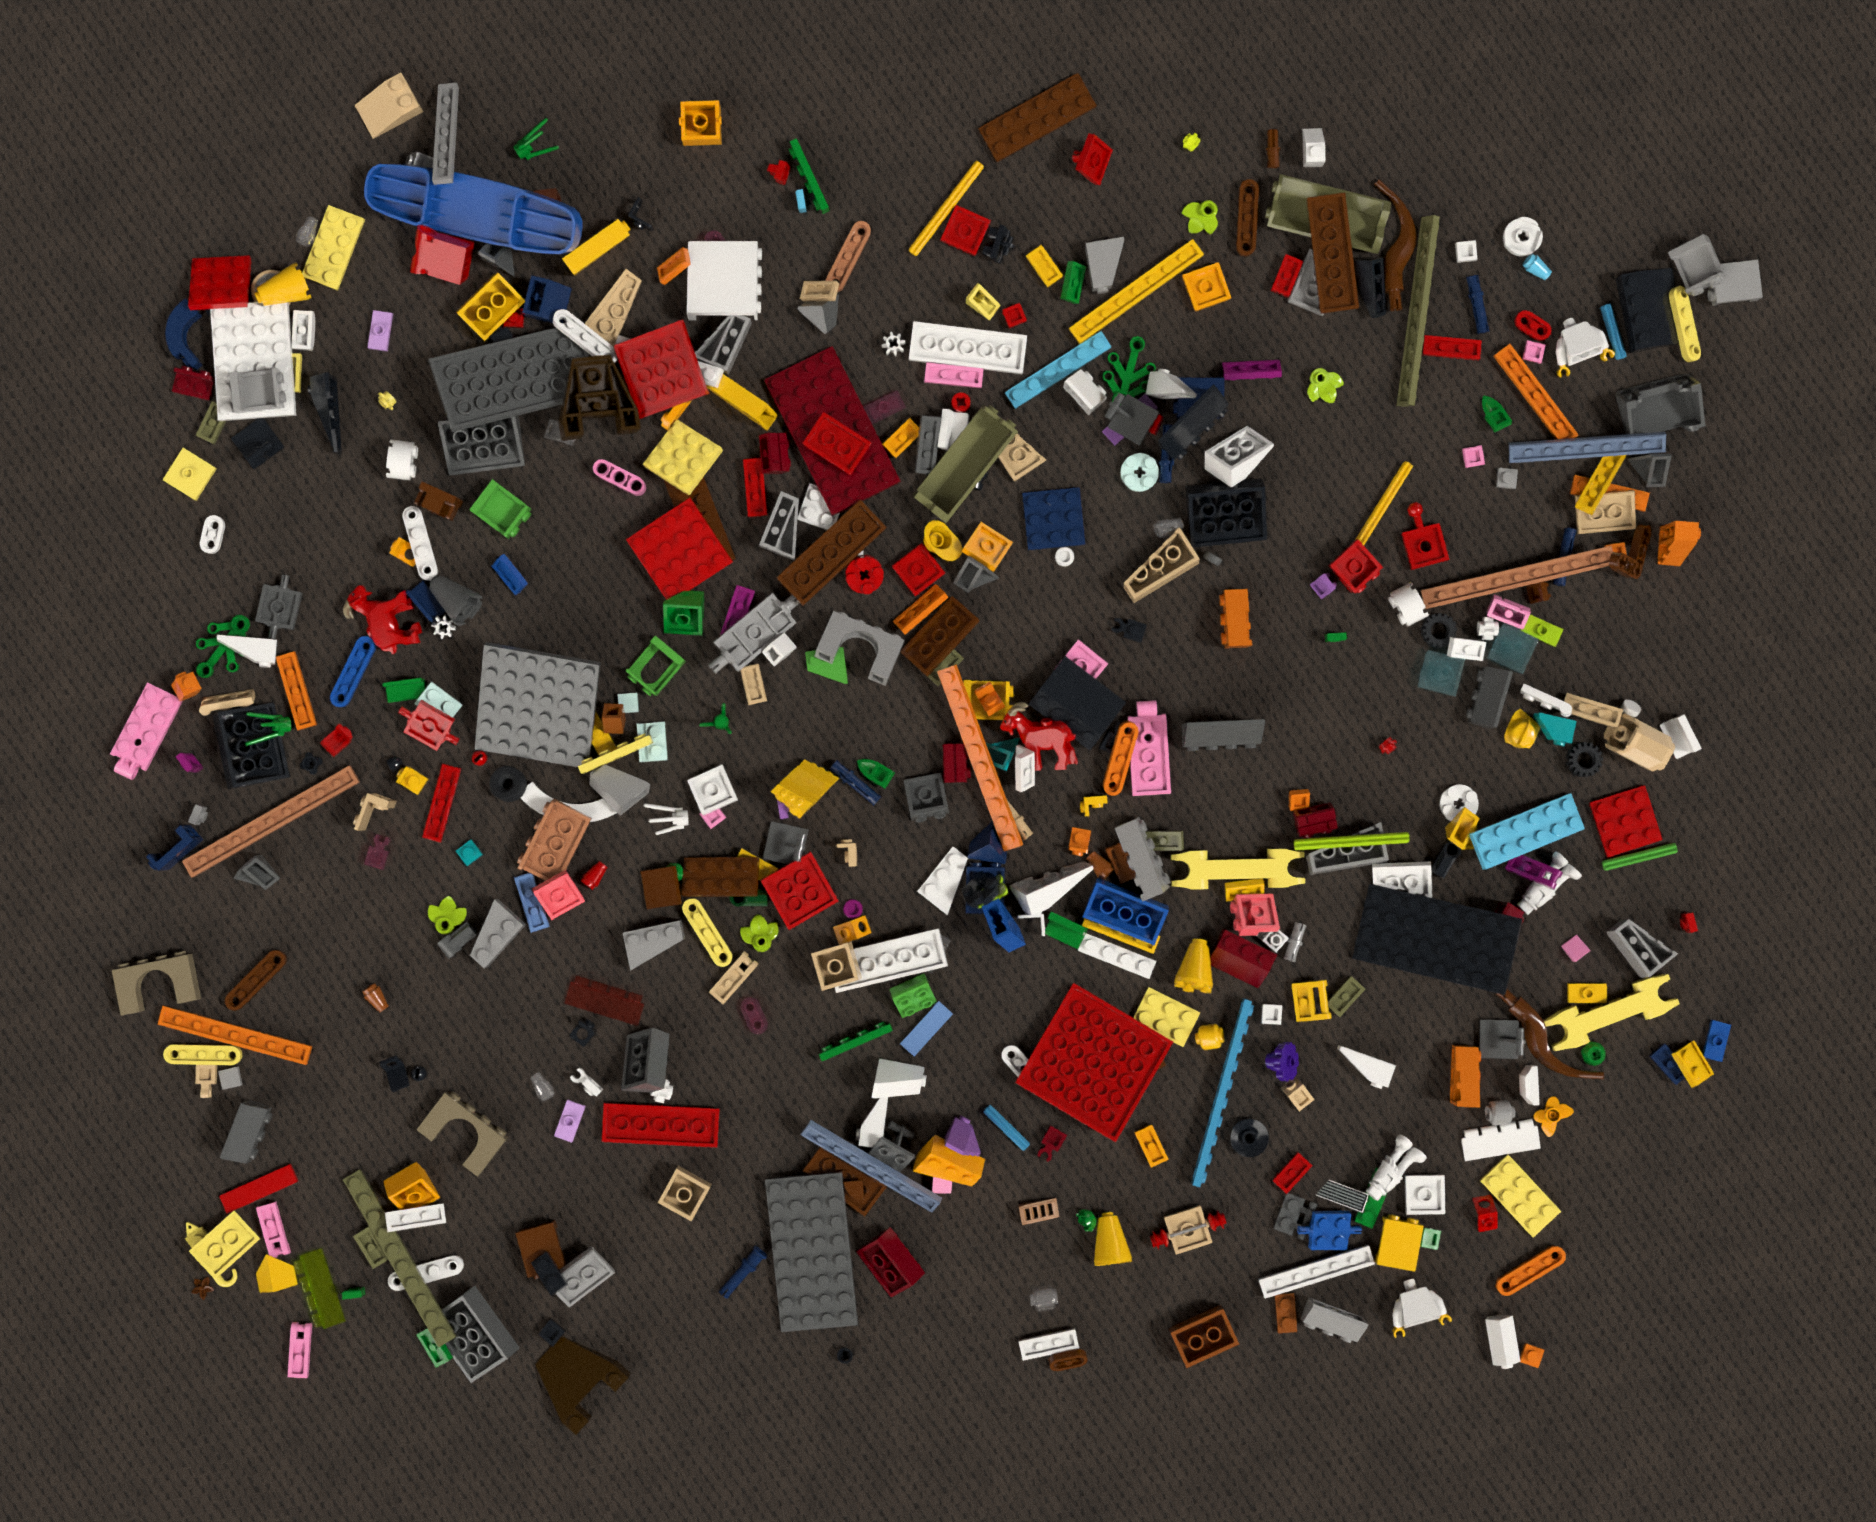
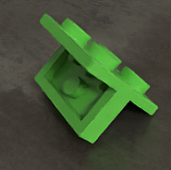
[889,973,937,1018]

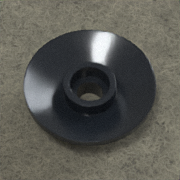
[1230,1119,1269,1157]

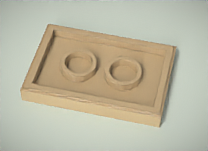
[1575,490,1636,534]

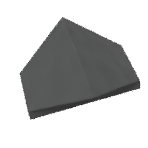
[478,243,515,277]
[797,294,839,334]
[1627,454,1672,487]
[953,556,999,593]
[234,855,280,890]

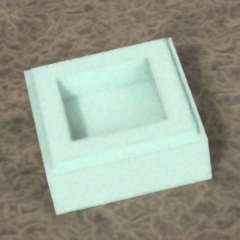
[618,693,639,713]

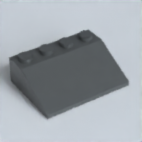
[438,413,525,476]
[1181,719,1265,751]
[441,1286,520,1383]

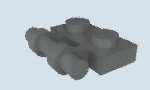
[1273,1193,1317,1240]

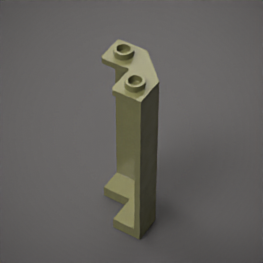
[1265,174,1391,254]
[912,405,1018,523]

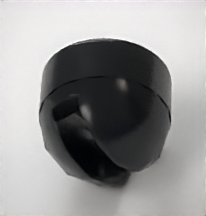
[386,756,403,773]
[411,1066,427,1081]
[837,1348,853,1364]

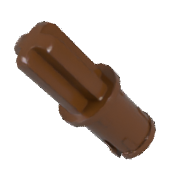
[1265,129,1281,168]

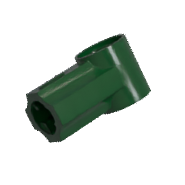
[730,889,768,907]

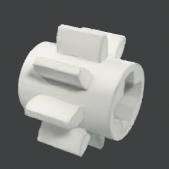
[882,332,905,357]
[431,614,456,639]
[1477,617,1499,640]
[650,1079,673,1103]

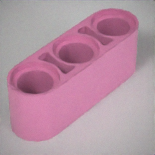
[593,459,646,496]

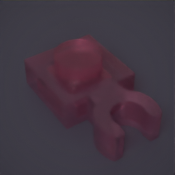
[364,834,390,870]

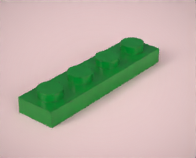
[788,138,829,214]
[819,1021,893,1061]

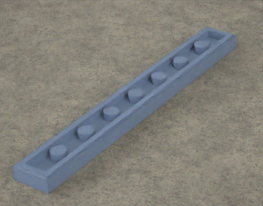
[1509,432,1666,463]
[801,1120,942,1212]

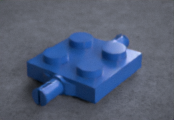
[1297,1211,1362,1250]

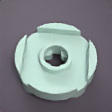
[1120,453,1159,492]

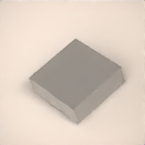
[218,1066,243,1090]

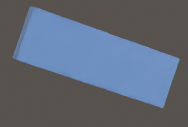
[514,873,550,932]
[900,1001,953,1056]

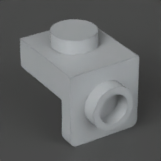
[405,151,434,168]

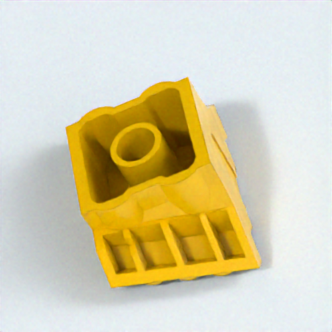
[771,759,840,819]

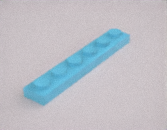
[1005,331,1111,409]

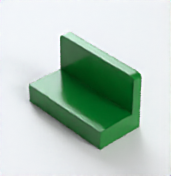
[383,678,426,703]
[1045,912,1088,949]

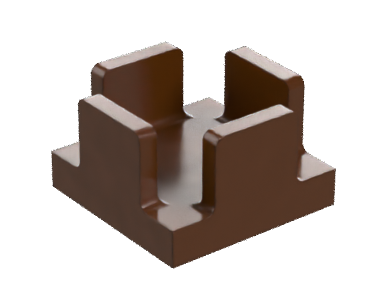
[414,481,463,521]

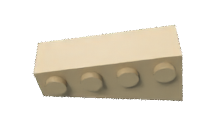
[1124,527,1200,603]

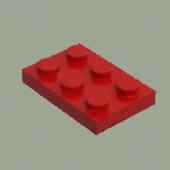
[802,412,872,476]

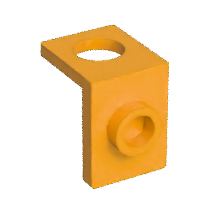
[389,537,416,567]
[833,915,871,945]

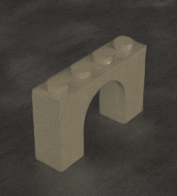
[112,951,201,1016]
[417,1091,508,1177]

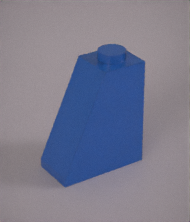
[981,898,1026,952]

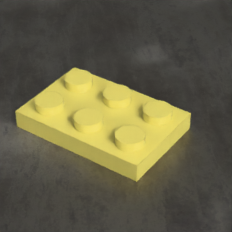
[1133,987,1200,1047]
[189,1211,260,1279]

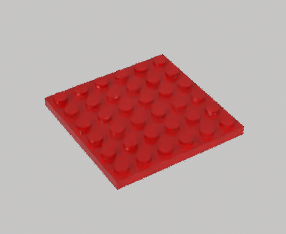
[1015,983,1173,1143]

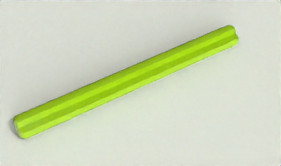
[1294,832,1409,850]

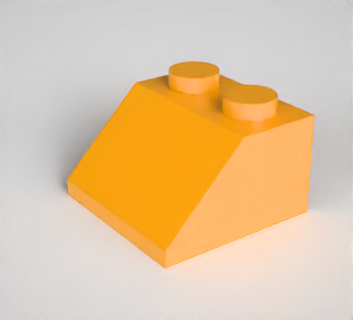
[383,1162,440,1210]

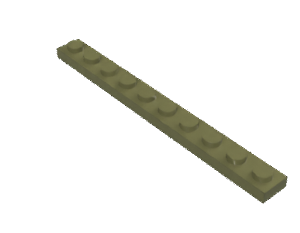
[1396,215,1440,407]
[343,1169,457,1347]

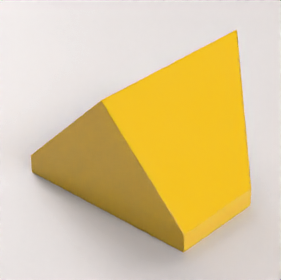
[1445,807,1480,850]
[256,1254,298,1293]

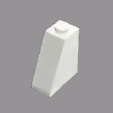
[872,1058,927,1098]

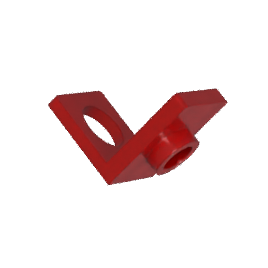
[1472,1195,1498,1232]

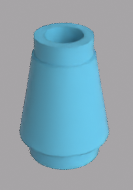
[1522,253,1552,280]

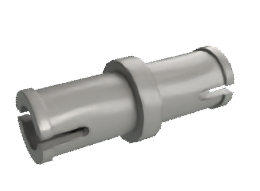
[1283,922,1307,962]

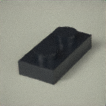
[531,1252,569,1296]

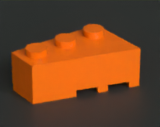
[1657,521,1701,566]
[1450,1045,1481,1108]

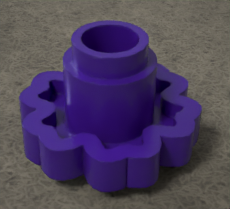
[1265,1042,1299,1081]

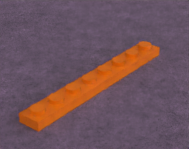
[158,1005,312,1065]

